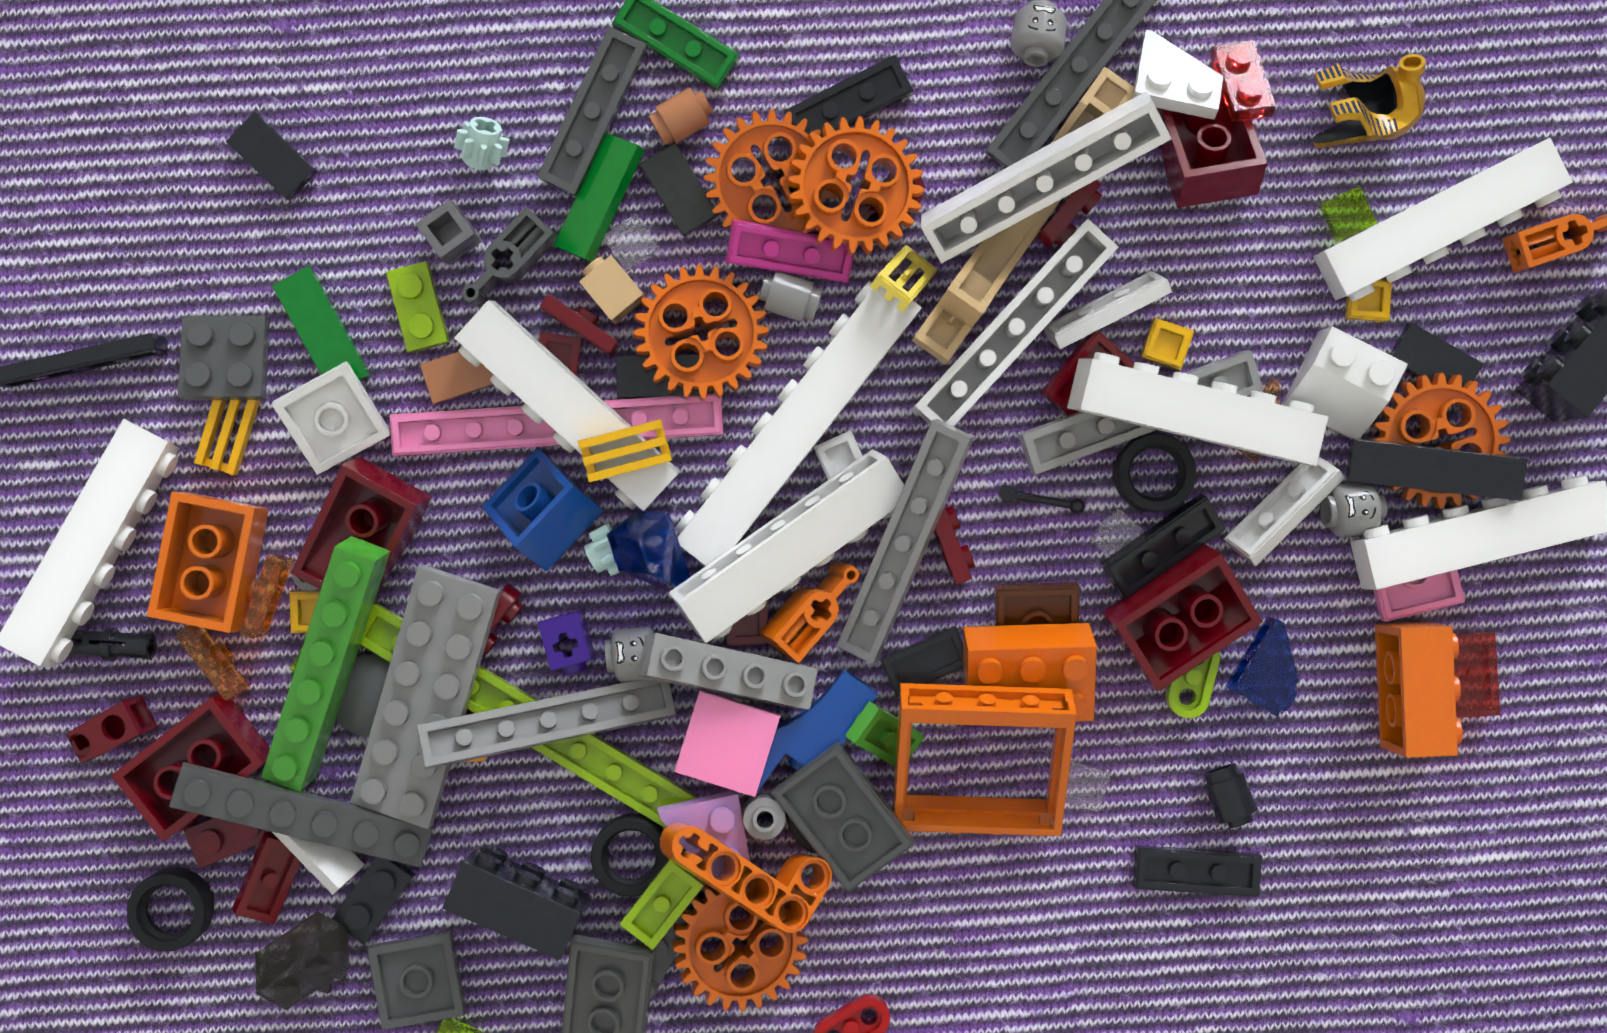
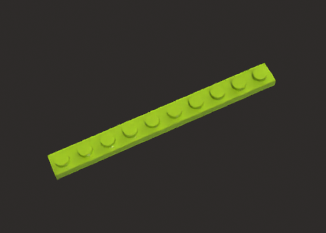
[360,604,700,828]

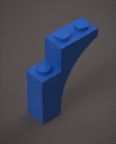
[756,668,878,794]

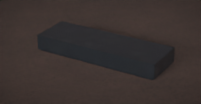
[784,55,914,138]
[1100,493,1226,600]
[1133,845,1262,897]

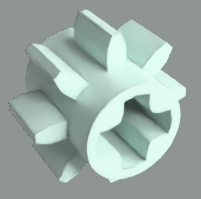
[454,117,509,170]
[584,523,636,576]

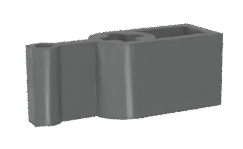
[461,207,557,307]

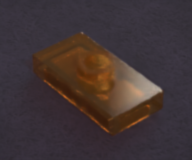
[239,554,293,639]
[176,625,251,701]

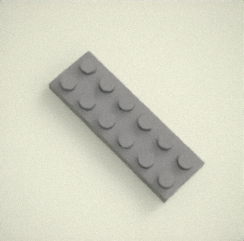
[350,565,502,829]

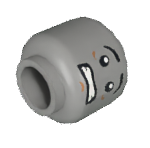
[1011,0,1067,67]
[1320,482,1387,537]
[605,626,655,682]

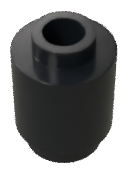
[1204,763,1258,828]

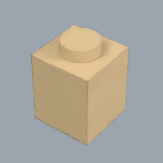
[579,255,646,325]

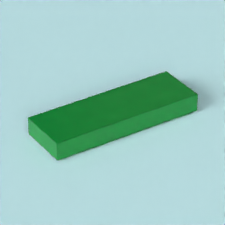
[612,0,740,92]
[553,133,645,263]
[272,266,372,382]

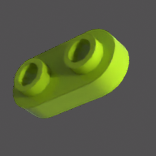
[1165,651,1220,719]

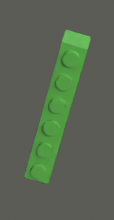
[261,536,391,792]

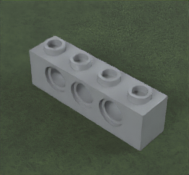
[637,633,818,710]

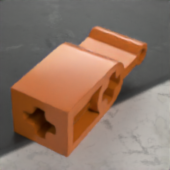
[1502,214,1607,273]
[759,561,860,664]

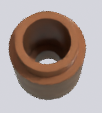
[648,87,713,145]

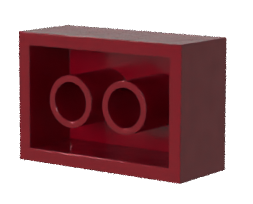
[111,692,270,842]

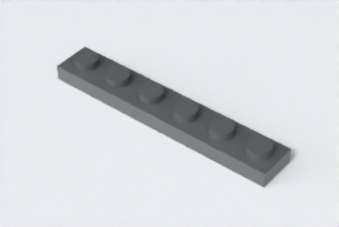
[985,0,1156,168]
[169,762,433,868]

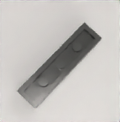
[537,26,648,197]

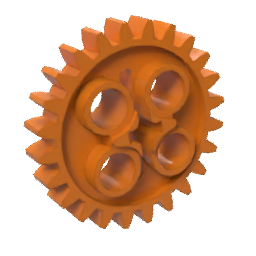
[703,109,837,231]
[786,116,924,256]
[633,264,769,401]
[1370,373,1511,509]
[671,878,808,1012]

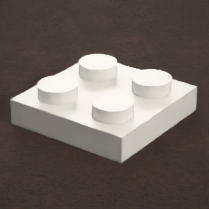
[272,361,391,475]

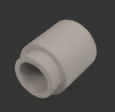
[759,271,823,322]
[741,794,785,840]

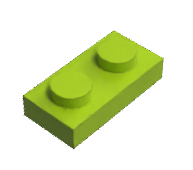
[386,261,450,353]
[619,860,705,950]

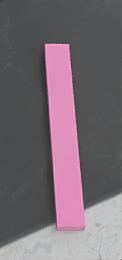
[390,393,724,456]

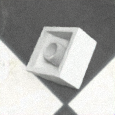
[1282,326,1408,440]

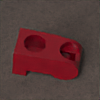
[66,695,158,764]

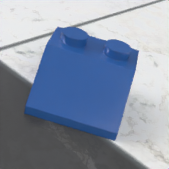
[482,447,604,571]

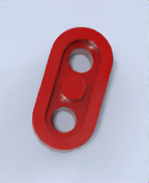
[813,994,890,1033]

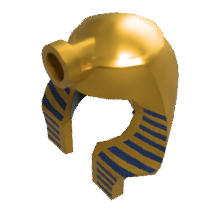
[1313,54,1426,148]

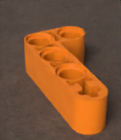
[660,823,832,933]

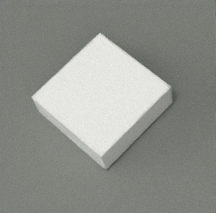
[813,430,863,480]

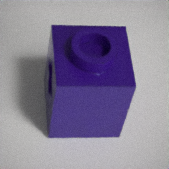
[537,609,596,675]

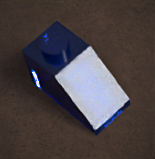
[606,510,690,589]
[1225,617,1299,717]

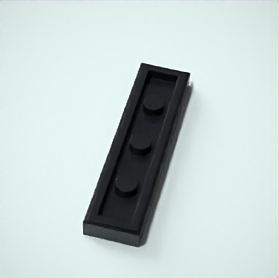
[0,333,169,388]
[1346,438,1528,501]

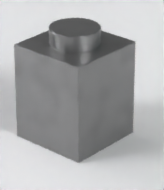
[416,199,483,265]

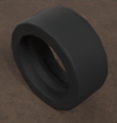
[1113,433,1197,512]
[591,813,669,897]
[127,868,214,952]

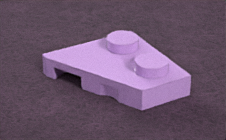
[656,790,750,877]

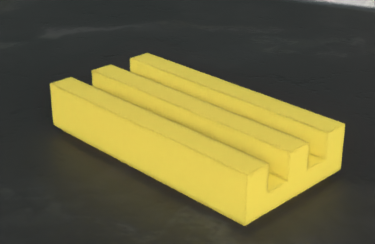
[870,245,938,312]

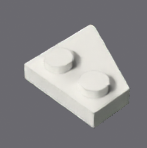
[1132,30,1223,120]

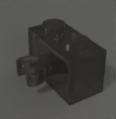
[255,911,350,1010]

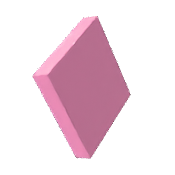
[1373,570,1465,622]
[674,690,781,797]

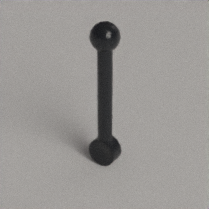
[999,485,1085,514]

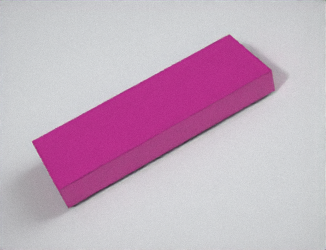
[725,219,854,283]

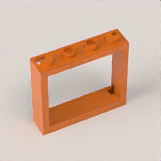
[892,683,1077,837]

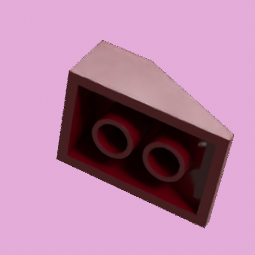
[1156,66,1268,208]
[291,457,432,594]

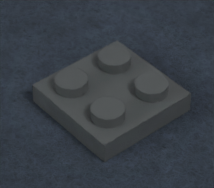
[177,316,270,401]
[367,930,467,1030]

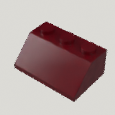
[1101,544,1263,692]

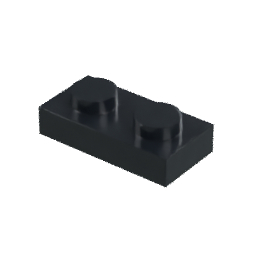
[330,857,416,945]

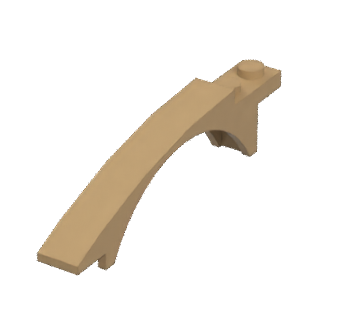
[912,67,1134,365]

